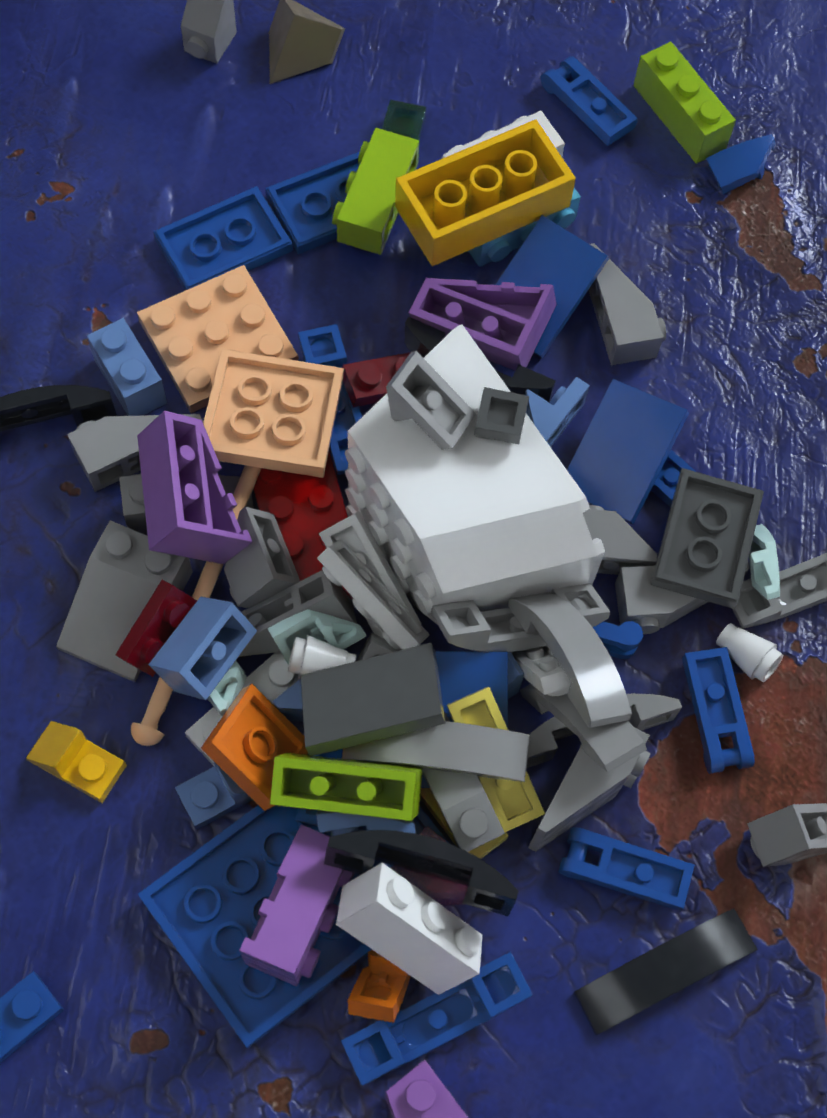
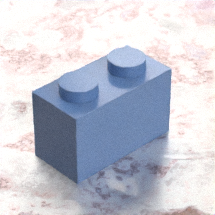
[87,318,167,416]
[148,597,257,700]

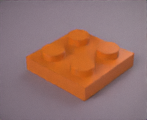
[201,683,308,811]

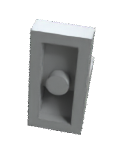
[386,351,476,450]

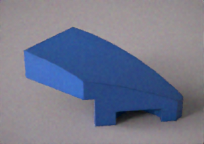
[706,135,776,195]

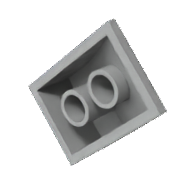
[56,520,193,682]
[528,727,651,852]

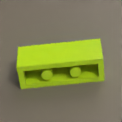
[633,41,736,164]
[332,128,420,255]
[270,753,423,821]

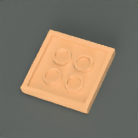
[137,265,299,413]
[203,349,344,478]

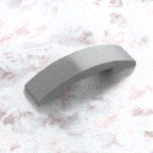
[733,553,827,629]
[431,583,610,652]
[508,593,632,728]
[520,684,647,773]
[527,693,682,768]
[342,721,530,782]

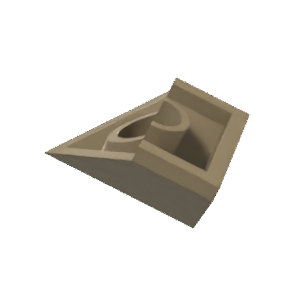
[269,0,345,84]

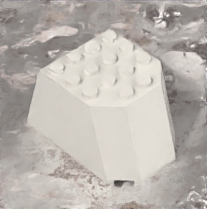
[345,324,605,625]

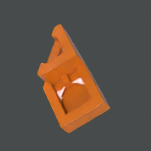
[347,950,411,1023]

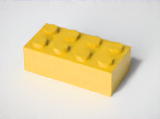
[395,119,576,266]

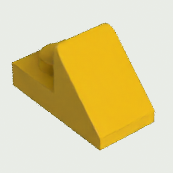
[26,721,127,803]

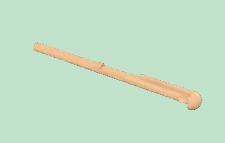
[131,465,261,746]

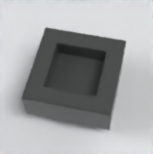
[474,387,529,444]

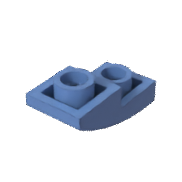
[316,810,416,837]

